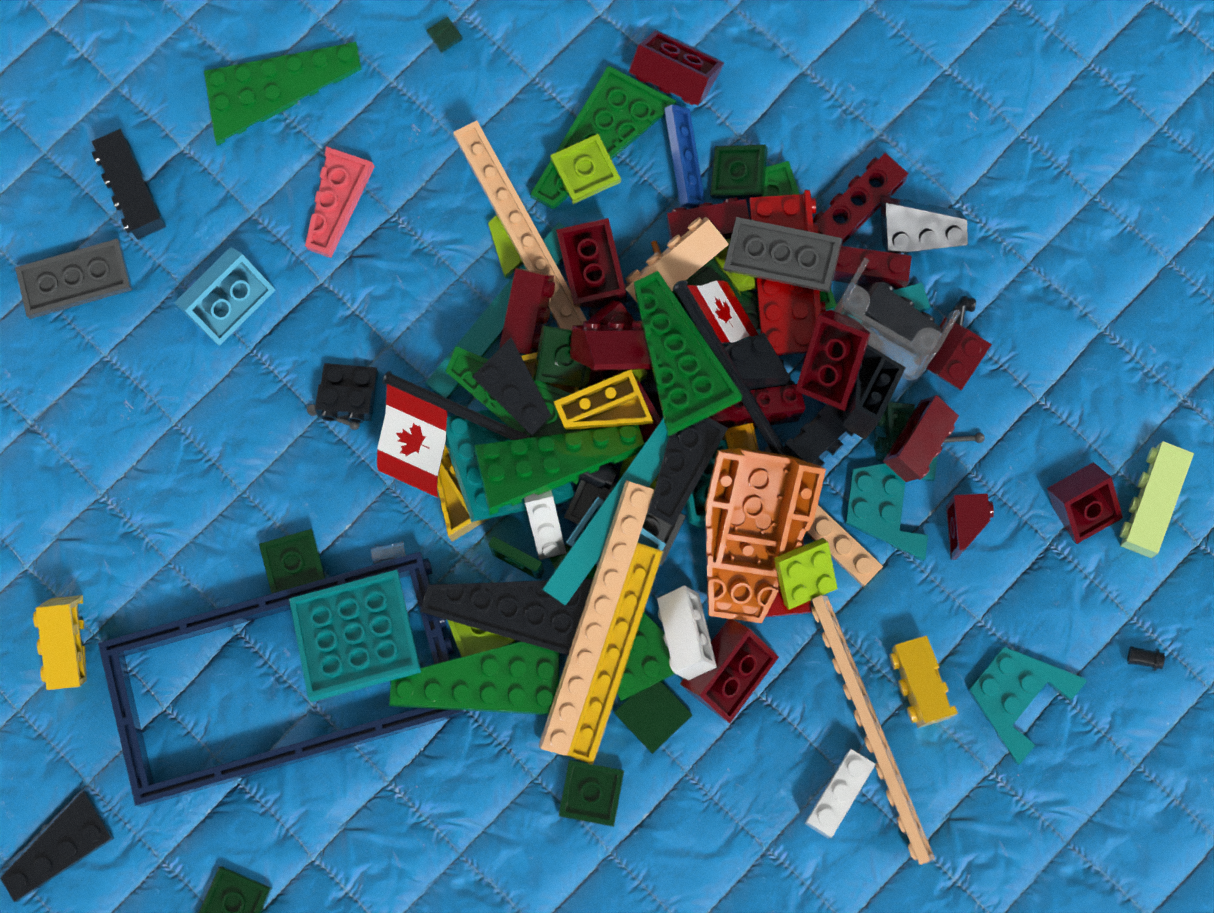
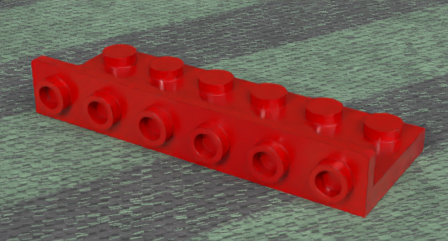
[749,190,826,355]

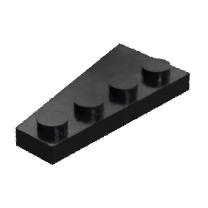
[0,791,114,902]

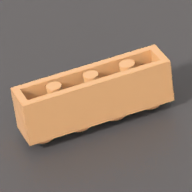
[624,217,729,302]

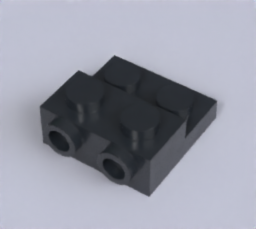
[315,363,378,424]

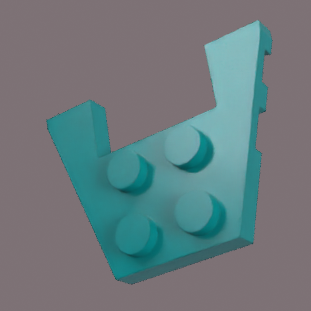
[845,456,938,561]
[968,647,1087,765]

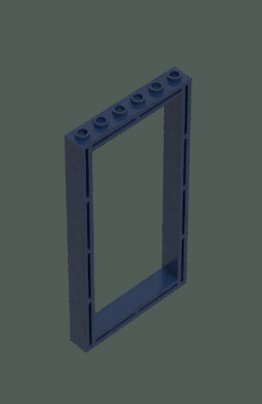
[98,552,465,807]

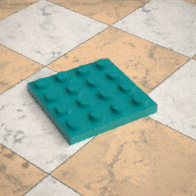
[446,409,575,522]
[289,570,421,702]

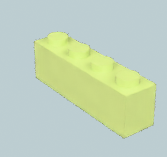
[1119,441,1194,558]

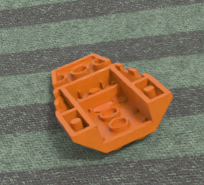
[705,448,826,623]

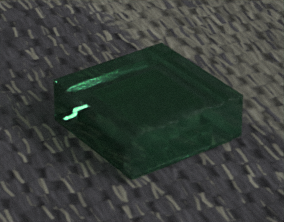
[426,16,463,53]

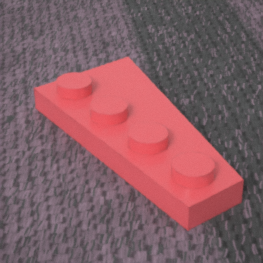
[305,146,375,258]

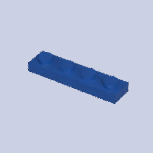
[664,104,705,208]

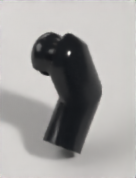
[950,295,976,326]

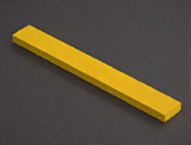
[567,542,664,764]

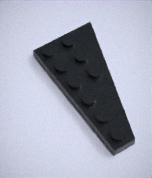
[420,579,593,655]

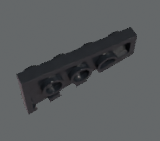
[649,417,728,526]

